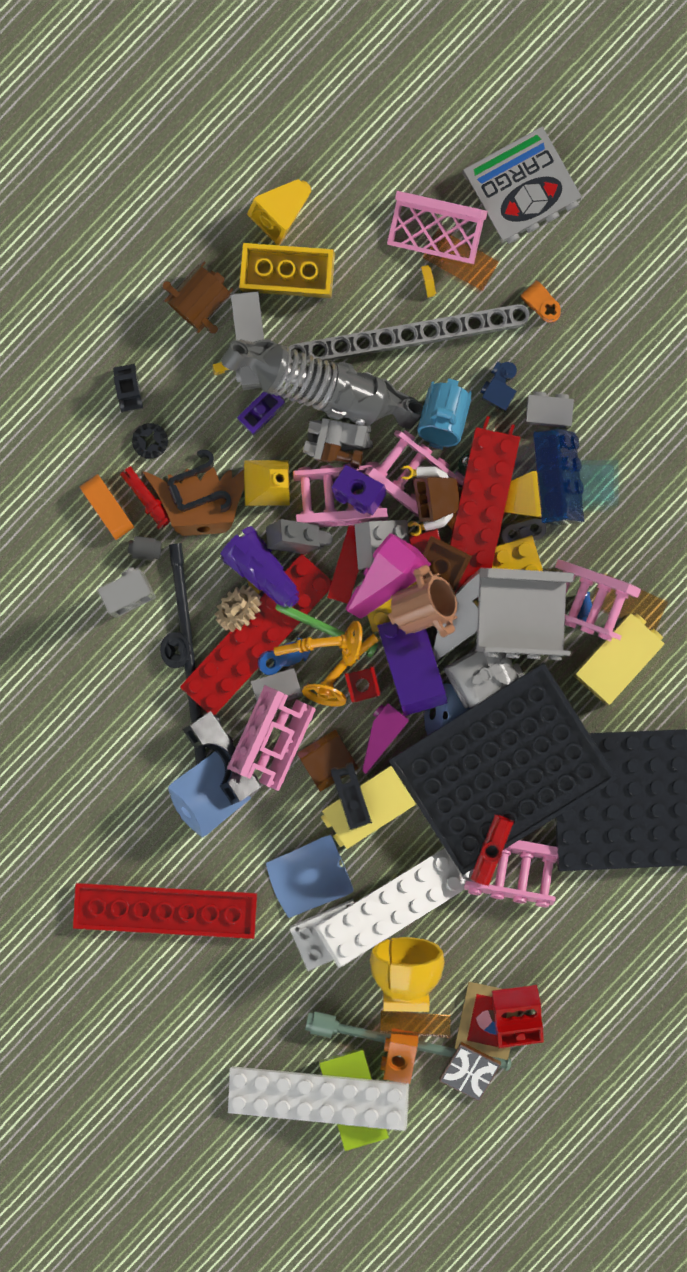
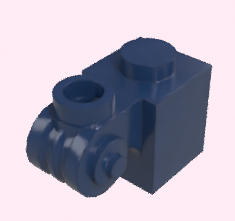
[480,361,517,413]

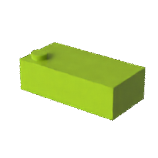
[319,1048,389,1151]

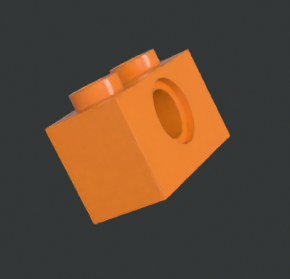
[380,1029,419,1084]

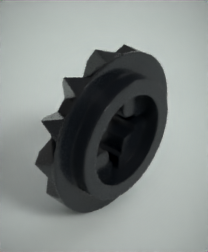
[132,423,168,459]
[160,632,192,668]

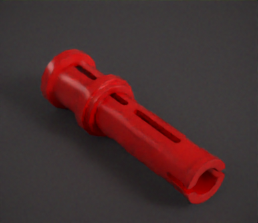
[120,466,170,530]

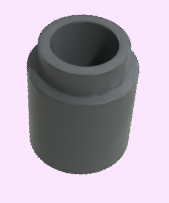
[128,536,162,561]

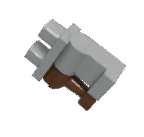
[303,418,369,469]

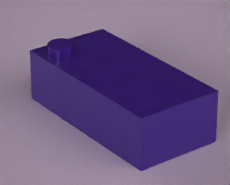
[377,622,448,716]

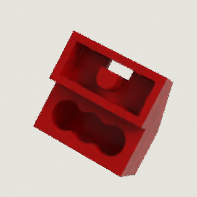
[492,985,544,1048]

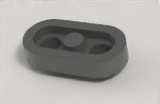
[501,516,546,543]

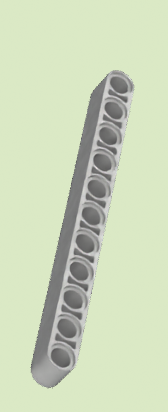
[288,304,529,367]

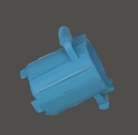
[417,379,471,450]

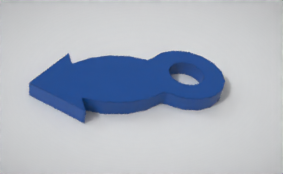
[258,637,311,675]

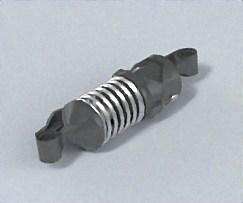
[221,339,423,429]

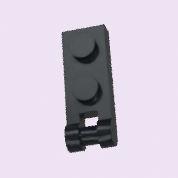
[330,762,372,830]

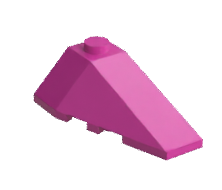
[345,533,431,619]

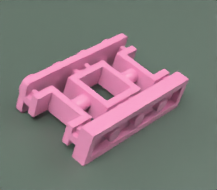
[227,685,316,791]

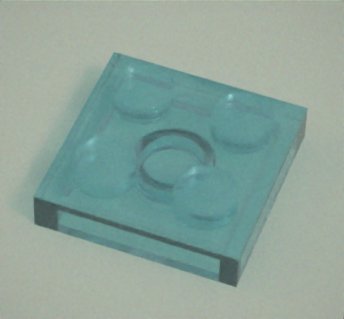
[573,460,618,506]

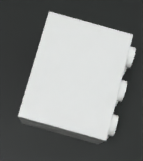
[290,899,355,971]

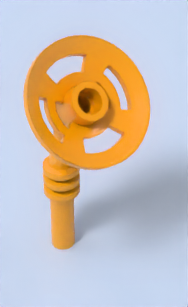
[274,621,362,666]
[302,633,379,707]

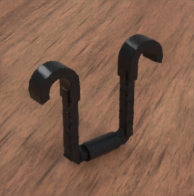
[167,449,232,513]

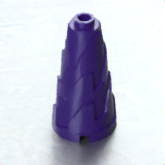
[220,526,300,608]

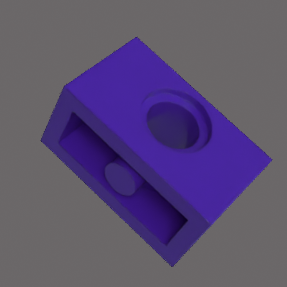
[237,391,286,436]
[332,465,387,516]

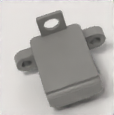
[443,650,520,709]

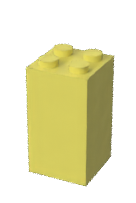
[573,613,665,706]
[321,766,416,849]

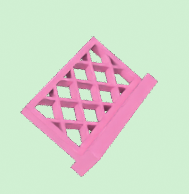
[387,191,488,264]

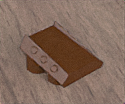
[297,730,359,792]

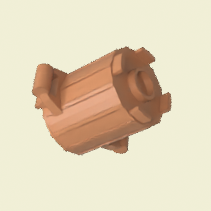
[388,565,457,637]

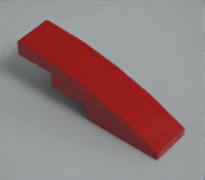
[327,525,359,604]

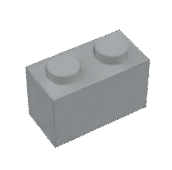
[525,392,574,428]

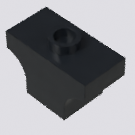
[113,364,144,413]

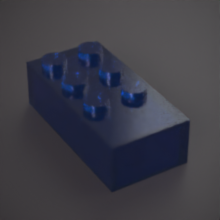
[533,429,584,525]

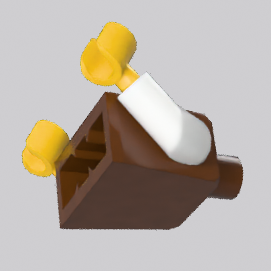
[401,466,462,536]

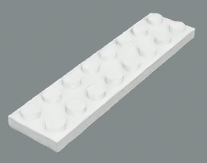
[315,848,474,968]
[228,1066,409,1131]

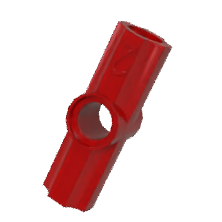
[470,814,514,886]

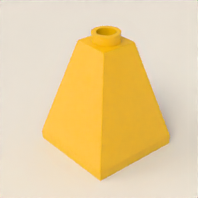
[247,179,311,245]
[244,460,290,506]
[504,471,550,519]

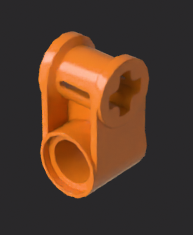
[520,280,561,323]

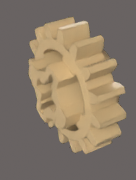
[215,585,262,632]

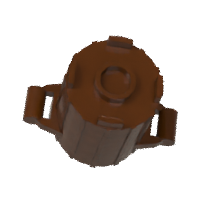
[161,261,234,334]

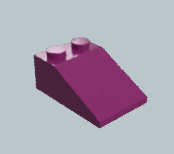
[362,704,409,774]

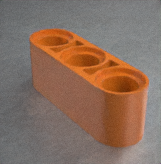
[79,474,135,540]

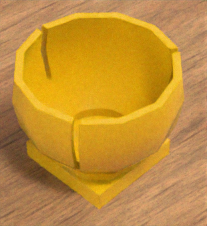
[370,937,444,1012]

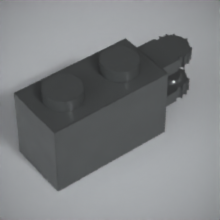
[266,519,333,554]

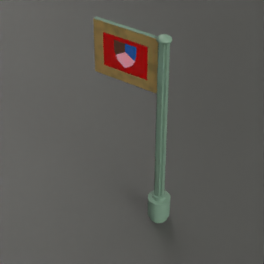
[305,981,518,1071]

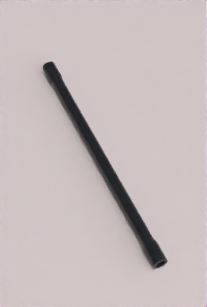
[168,543,207,765]

